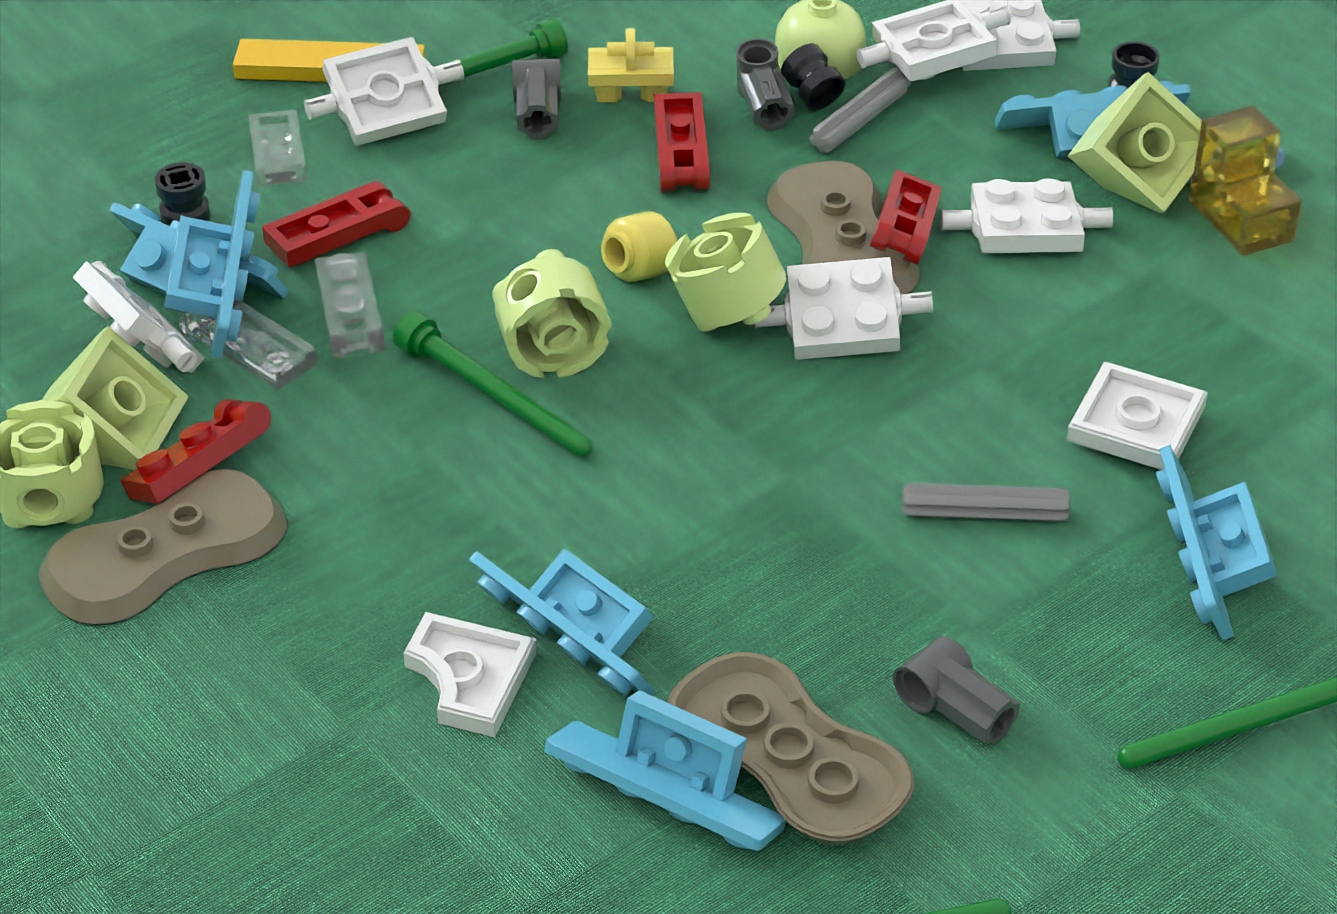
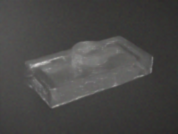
[248,110,307,186]

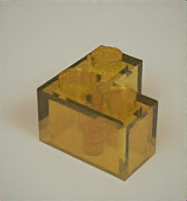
[1189,105,1302,256]

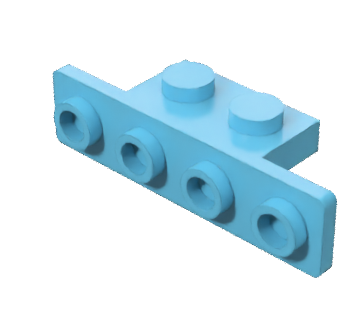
[995,81,1191,158]
[164,170,260,359]
[109,202,289,299]
[1156,445,1278,641]
[469,548,656,697]
[544,690,786,851]

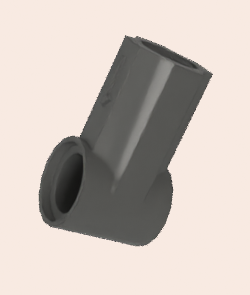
[736,38,795,131]
[512,59,561,140]
[893,636,1020,746]

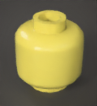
[601,211,677,282]

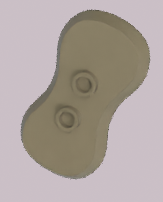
[767,161,920,294]
[39,469,287,625]
[667,652,914,845]

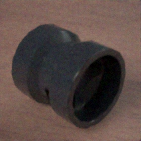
[1108,41,1160,89]
[781,43,846,111]
[155,162,210,226]

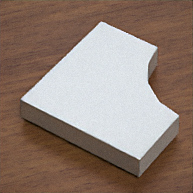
[404,612,537,737]

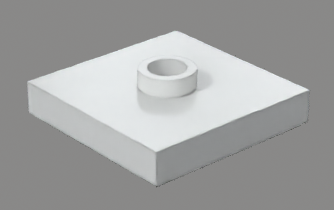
[1066,362,1208,470]

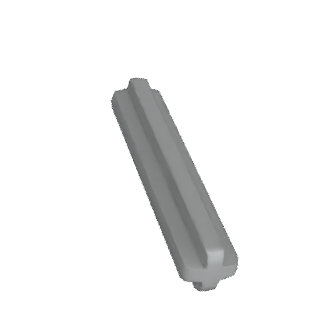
[809,68,911,153]
[902,483,1070,522]

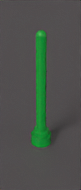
[438,18,568,87]
[393,310,593,457]
[1117,677,1337,769]

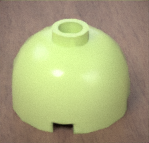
[775,0,867,79]

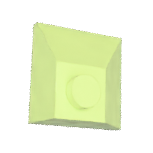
[1068,72,1220,213]
[42,326,189,470]

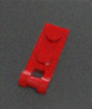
[654,92,710,192]
[869,169,942,265]
[262,181,411,268]
[120,399,271,504]

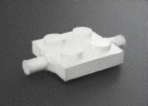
[856,0,1011,82]
[960,0,1080,71]
[304,37,464,146]
[940,178,1113,253]
[755,257,933,360]
[73,261,205,374]

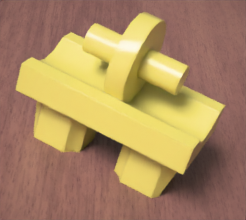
[588,28,674,102]

